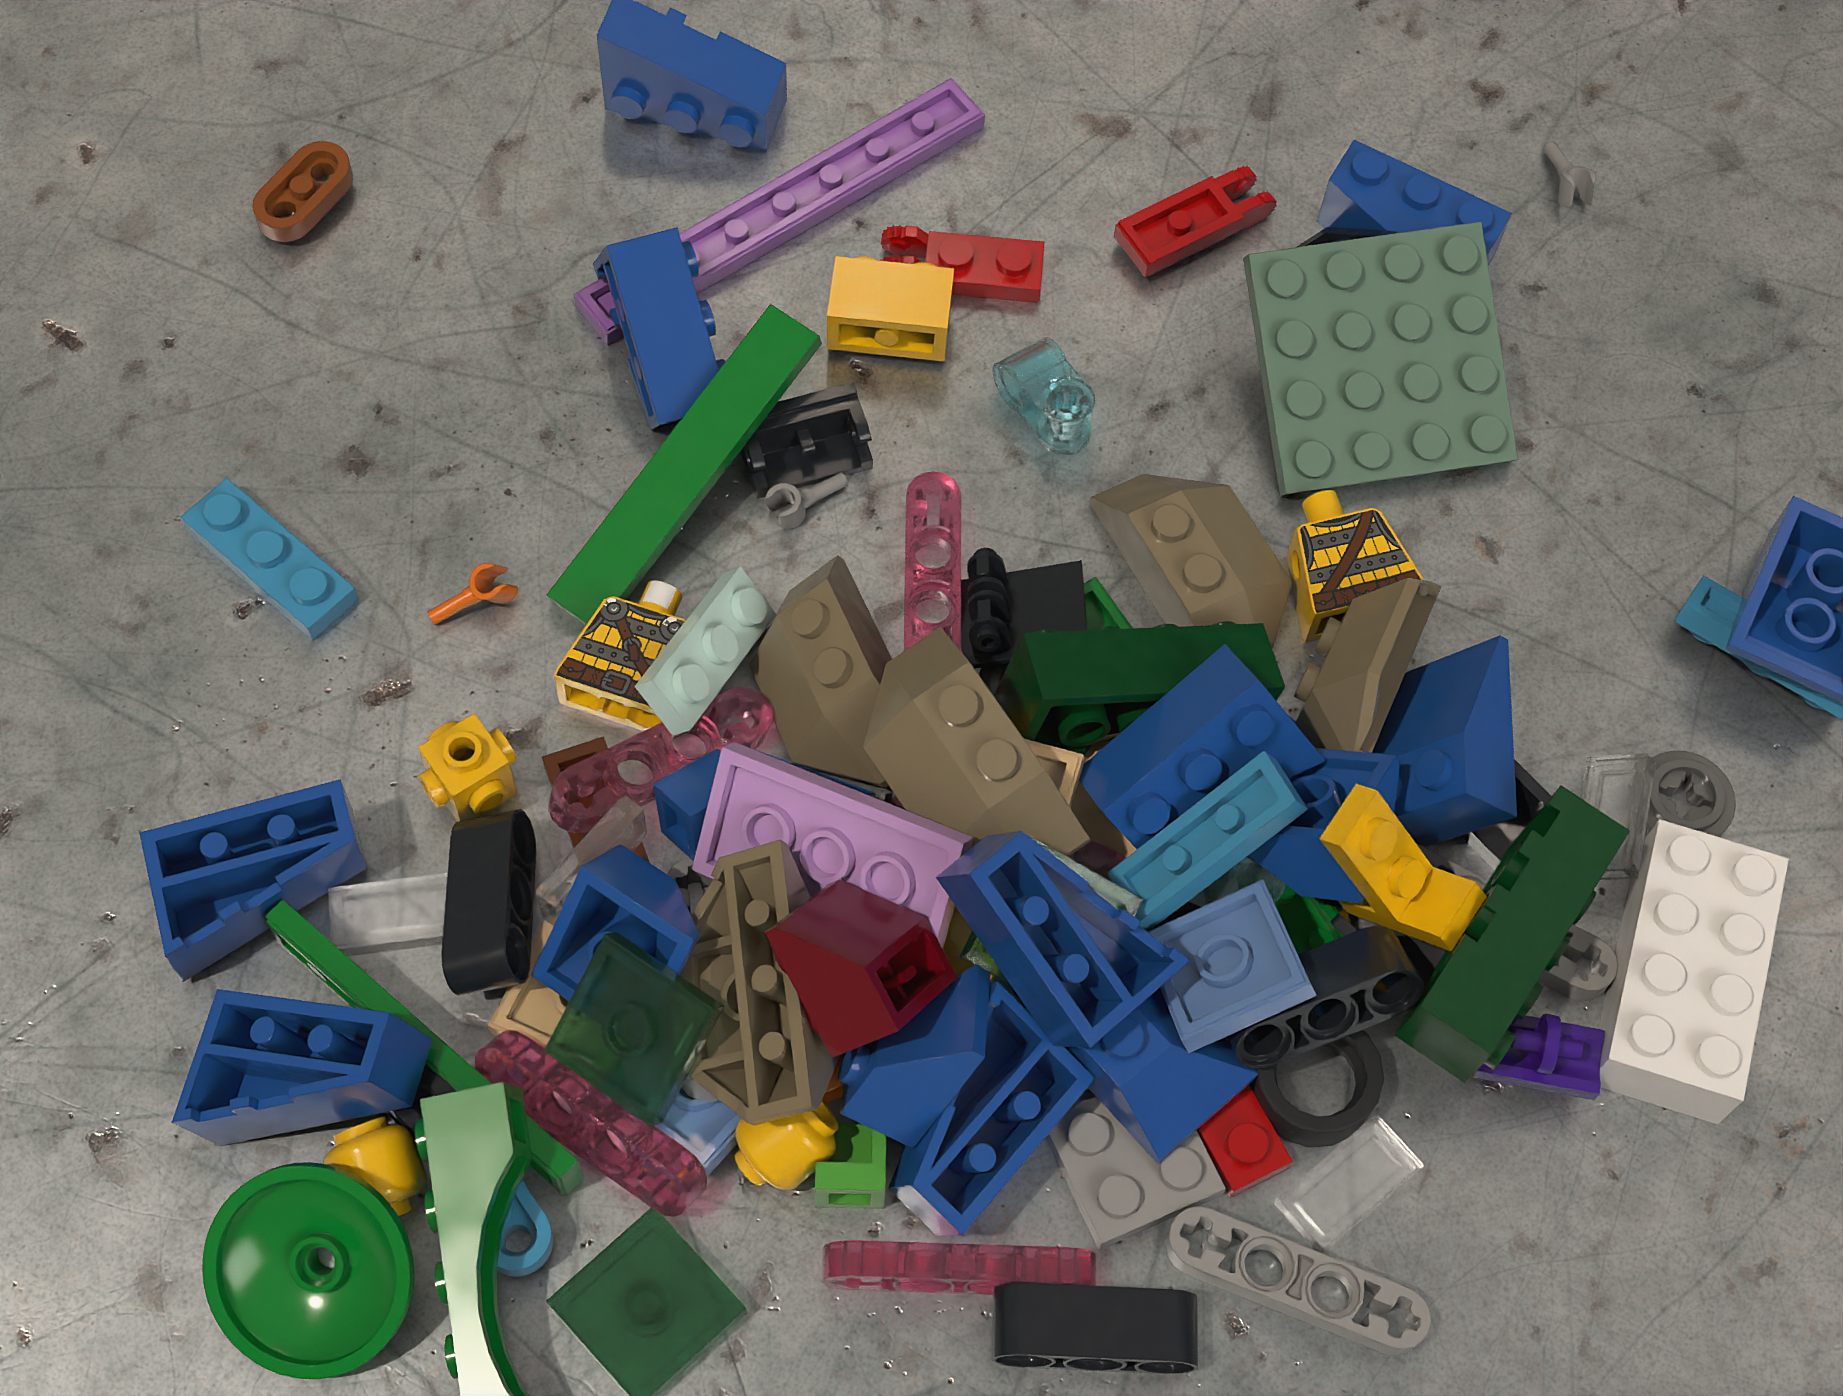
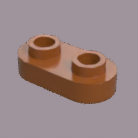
[252,141,353,242]

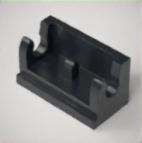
[741,382,873,499]

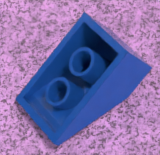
[1725,496,1843,703]
[1372,635,1517,847]

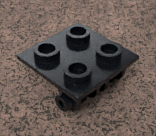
[960,548,1087,669]

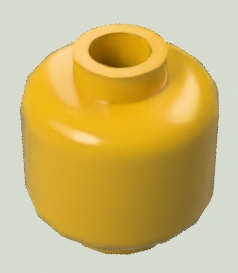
[734,1100,838,1191]
[323,1116,427,1216]

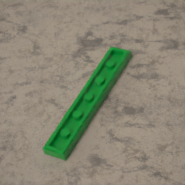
[546,304,822,625]
[265,899,584,1196]

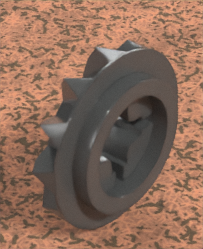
[1630,751,1736,837]

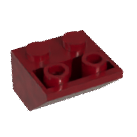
[765,879,957,1058]

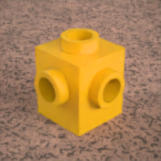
[417,713,518,821]

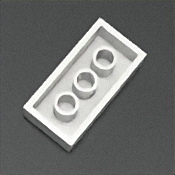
[1598,819,1789,1125]

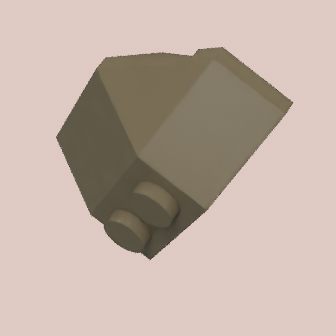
[1090,474,1292,649]
[749,555,892,788]
[1294,578,1442,753]
[863,627,1091,861]
[681,839,840,1126]

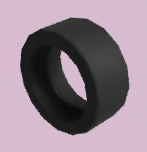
[1249,1030,1384,1147]

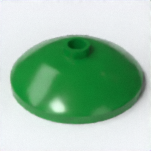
[202,1162,415,1379]

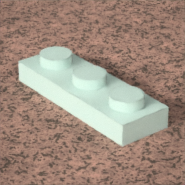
[634,566,776,736]

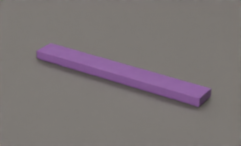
[574,78,985,346]

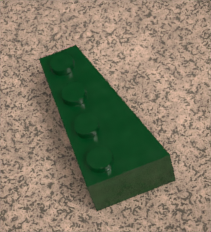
[1394,785,1630,1083]

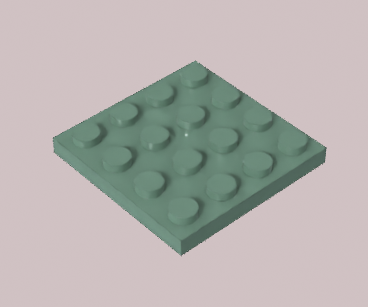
[1243,222,1518,496]

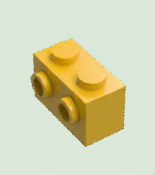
[827,256,954,362]

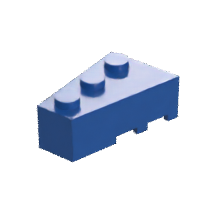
[596,0,787,152]
[1317,140,1512,266]
[593,227,725,430]
[1079,644,1326,849]
[139,779,367,982]
[936,831,1190,1048]
[888,981,1095,1236]
[171,989,433,1146]

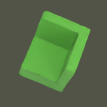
[815,1124,886,1209]

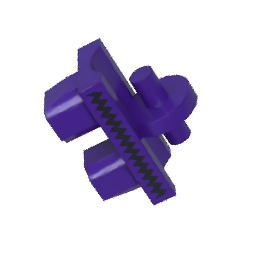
[1473,1013,1605,1100]

